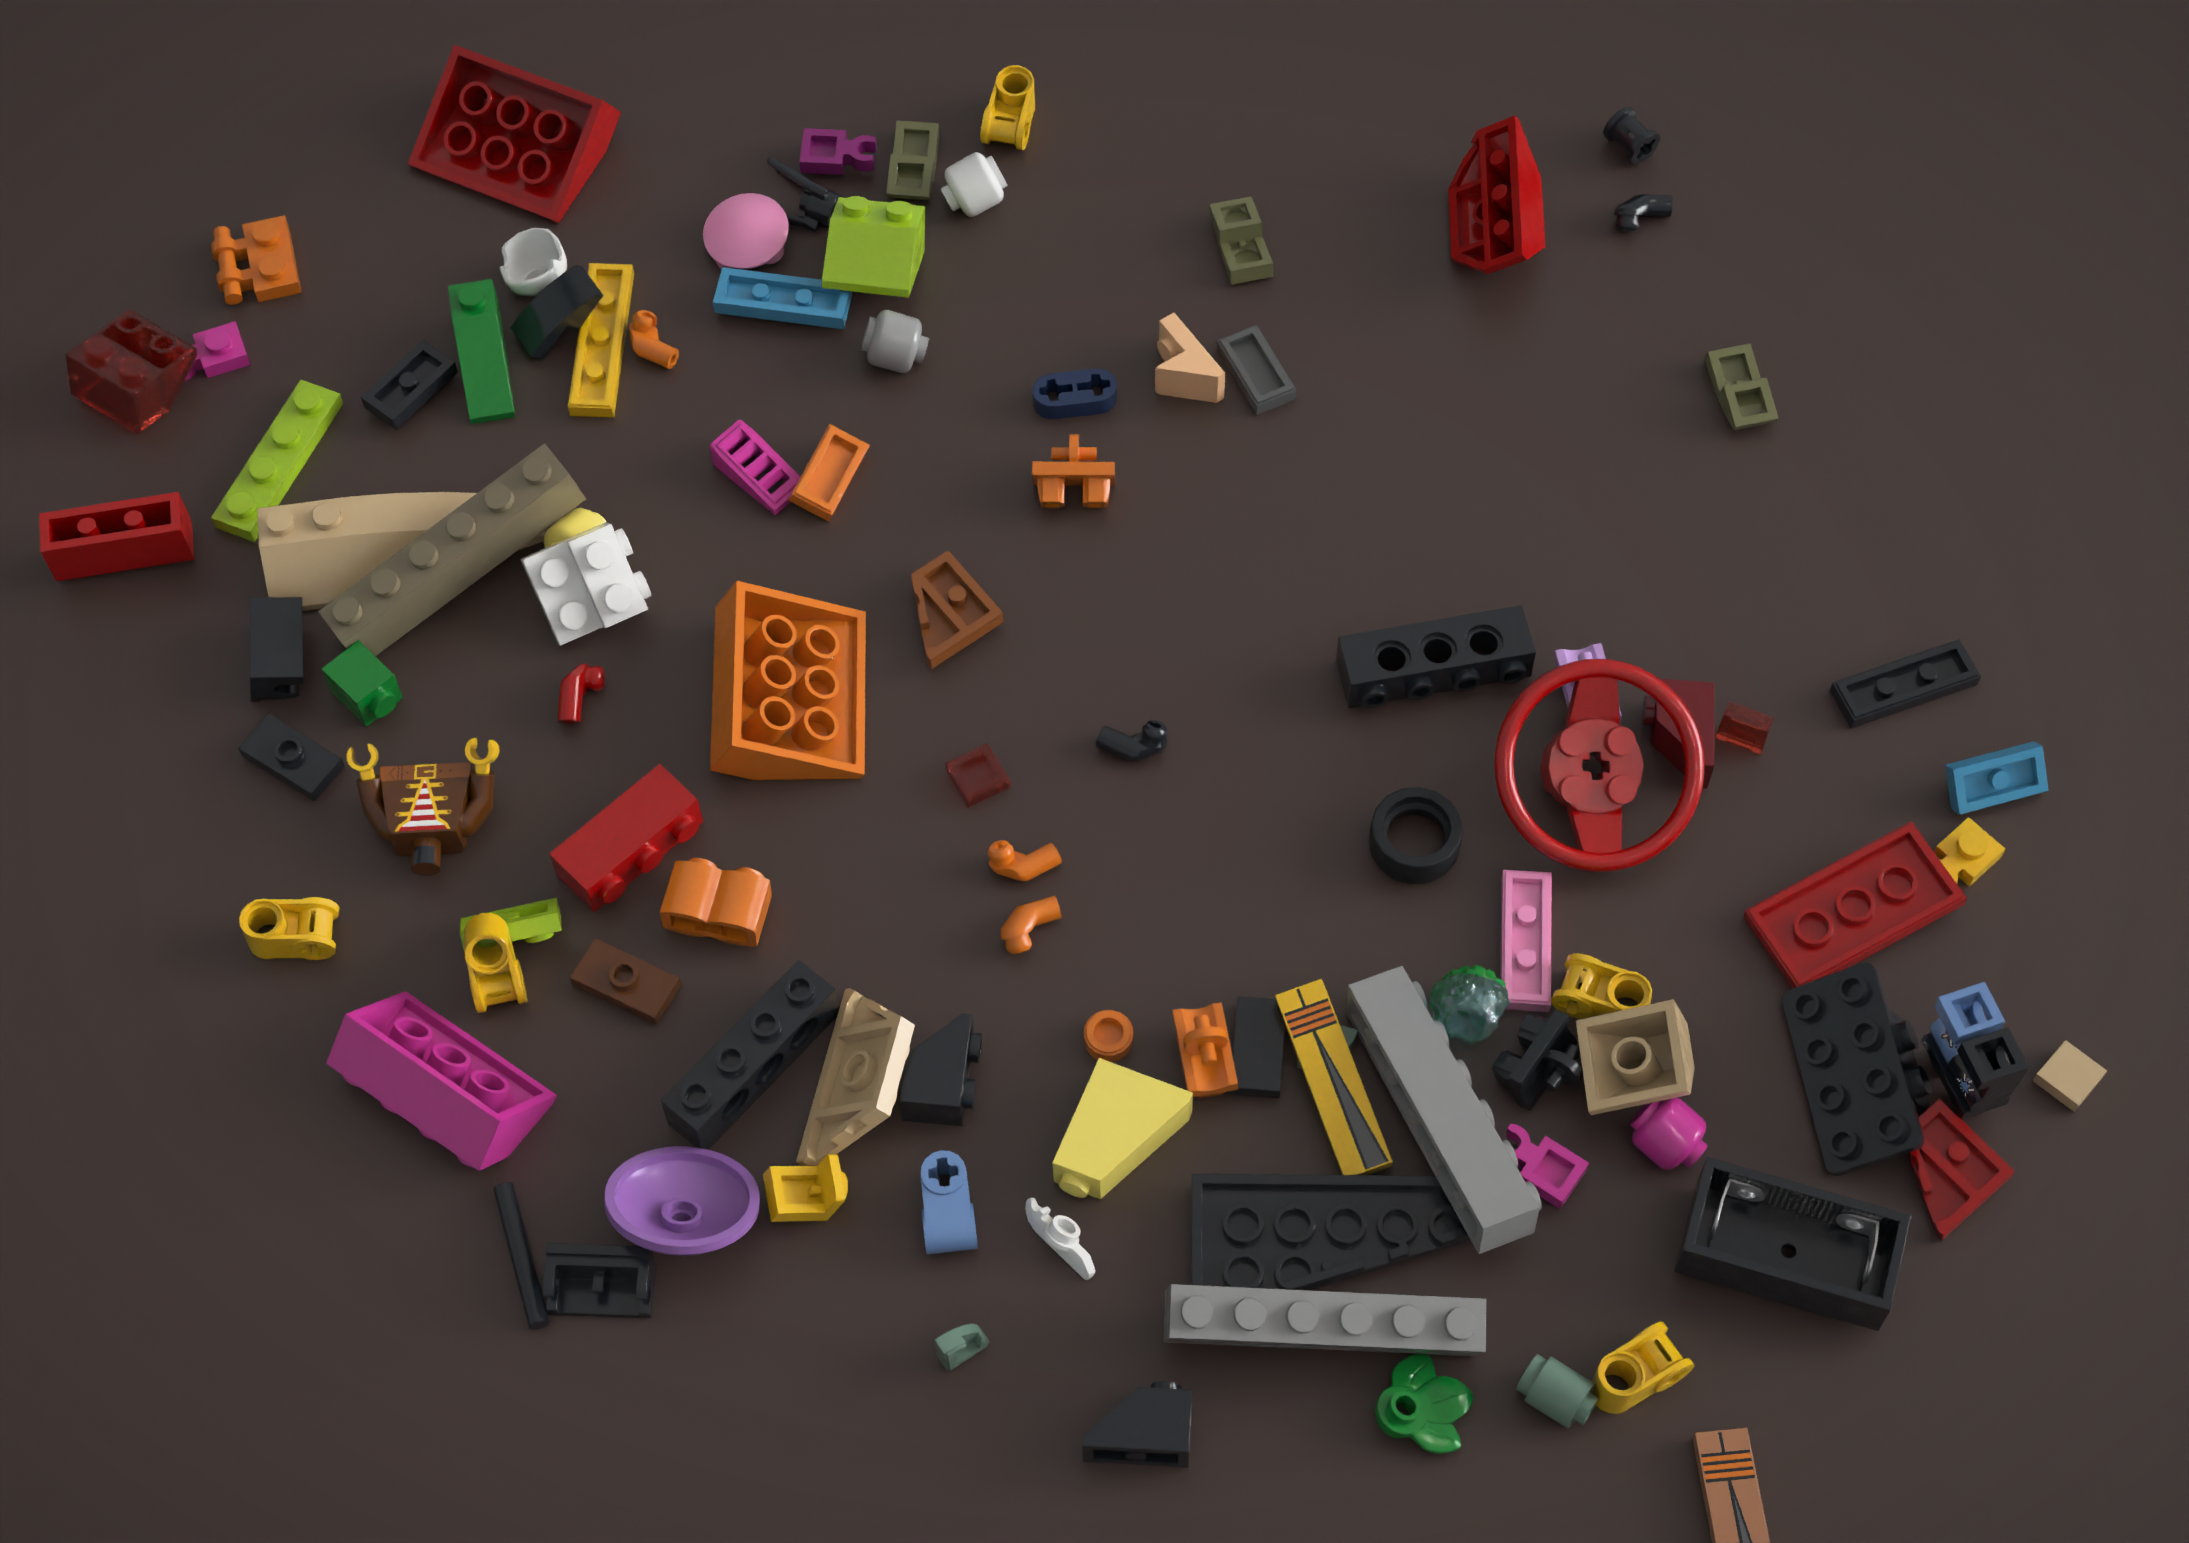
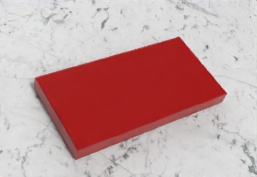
[1744,821,1967,989]

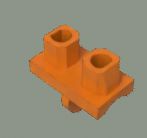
[1032,434,1115,508]
[1172,1002,1238,1098]

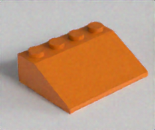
[710,581,866,780]

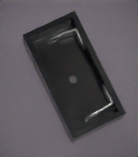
[1674,1157,1911,1331]

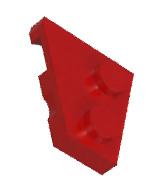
[1907,1098,2015,1241]

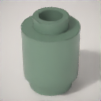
[1516,1354,1599,1429]

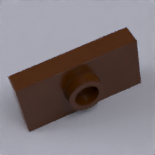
[570,938,681,1025]

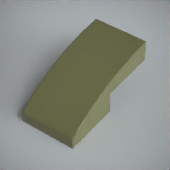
[886,120,940,200]
[1209,196,1274,285]
[1704,343,1779,430]

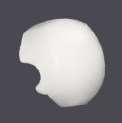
[499,228,567,296]

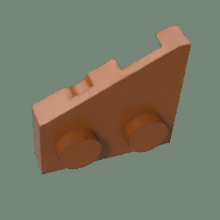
[911,551,1004,669]

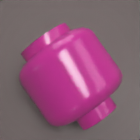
[1630,1097,1708,1170]

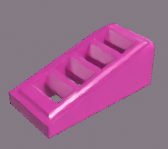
[709,420,800,516]

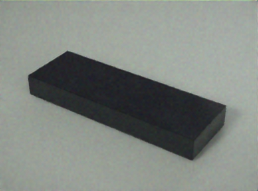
[1830,639,1981,729]

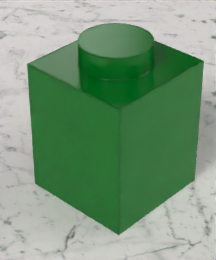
[322,640,403,727]

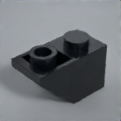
[900,1013,982,1126]

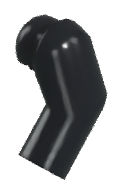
[1614,194,1672,231]

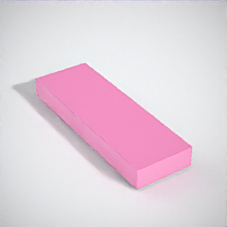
[1500,870,1552,1012]

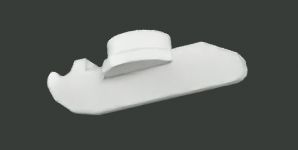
[1025,1198,1096,1280]

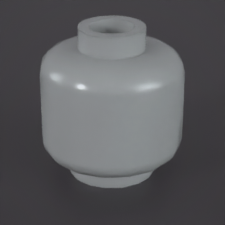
[861,310,929,373]

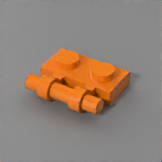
[211,215,302,305]

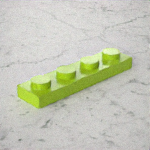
[211,380,344,542]

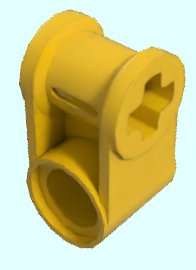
[980,65,1035,150]
[239,897,339,960]
[464,913,527,1013]
[1551,953,1652,1019]
[1591,1321,1694,1414]

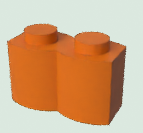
[660,858,772,947]

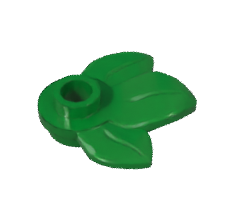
[1375,1354,1474,1454]

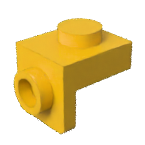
[763,1154,848,1222]

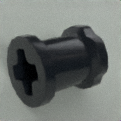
[1603,107,1661,165]

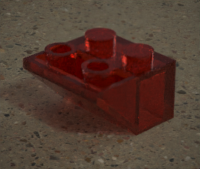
[65,309,197,434]

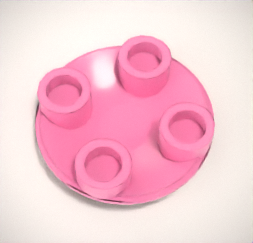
[703,193,789,270]

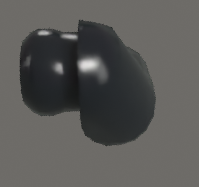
[1096,720,1168,762]

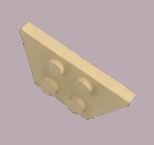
[796,988,915,1166]

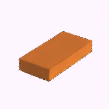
[788,424,870,522]

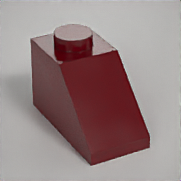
[1642,679,1715,789]

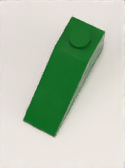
[448,279,516,424]

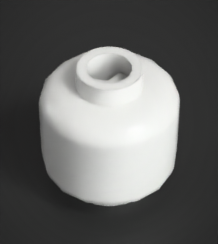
[941,152,1008,217]

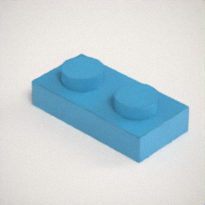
[1945,741,2049,815]

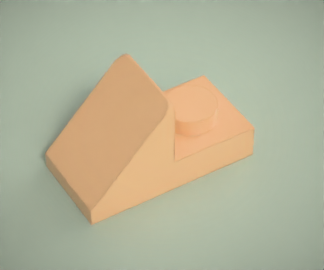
[1155,313,1225,403]

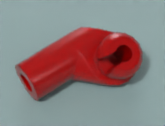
[557,663,605,724]

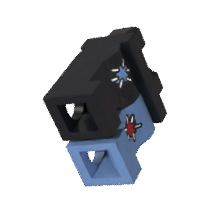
[1921,982,2029,1119]

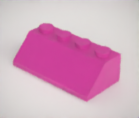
[326,991,557,1171]

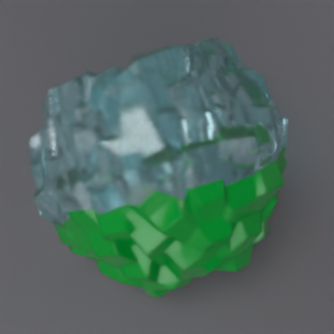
[1429,965,1511,1045]

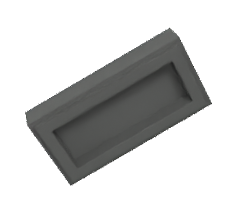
[1216,325,1297,415]

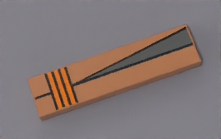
[1692,1427,1770,1543]

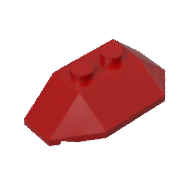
[1448,115,1545,275]

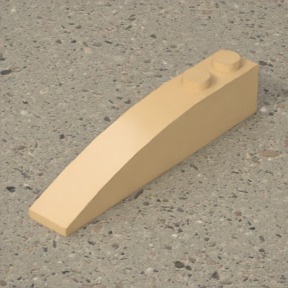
[258,492,545,611]

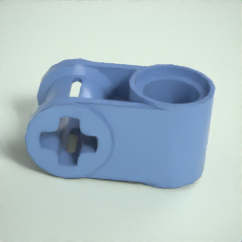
[920,1150,978,1255]

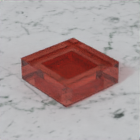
[1716,702,1774,755]
[945,743,1010,808]

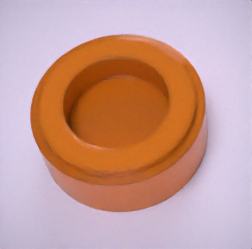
[1084,1010,1133,1062]

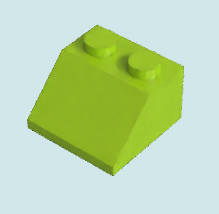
[822,196,925,298]

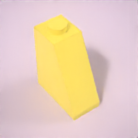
[1052,1058,1193,1199]

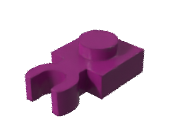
[799,128,877,175]

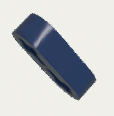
[1033,368,1117,419]

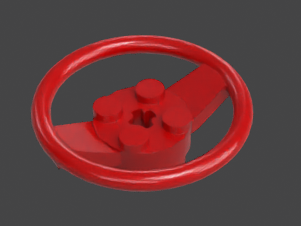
[1494,659,1705,872]

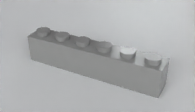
[1345,966,1542,1254]
[1164,1284,1486,1356]

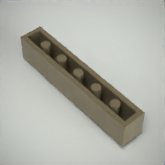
[318,443,586,657]

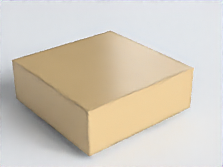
[2033,1040,2107,1112]

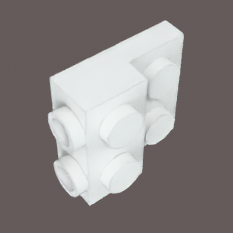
[520,522,652,646]

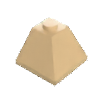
[1576,999,1695,1115]

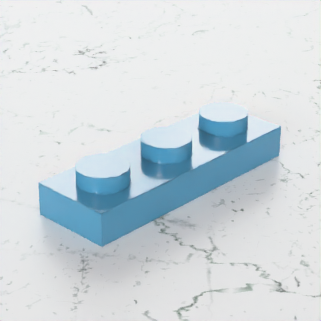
[713,267,853,329]

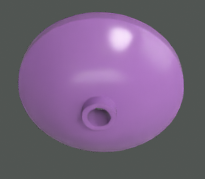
[604,1146,760,1256]

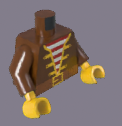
[346,738,500,876]

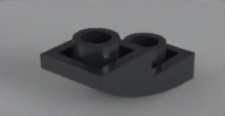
[510,265,603,359]

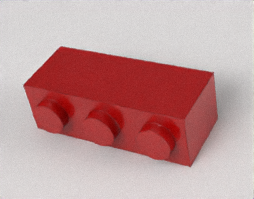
[39,492,195,581]
[549,764,703,912]

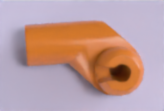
[629,310,679,369]
[987,840,1062,882]
[1000,895,1062,954]

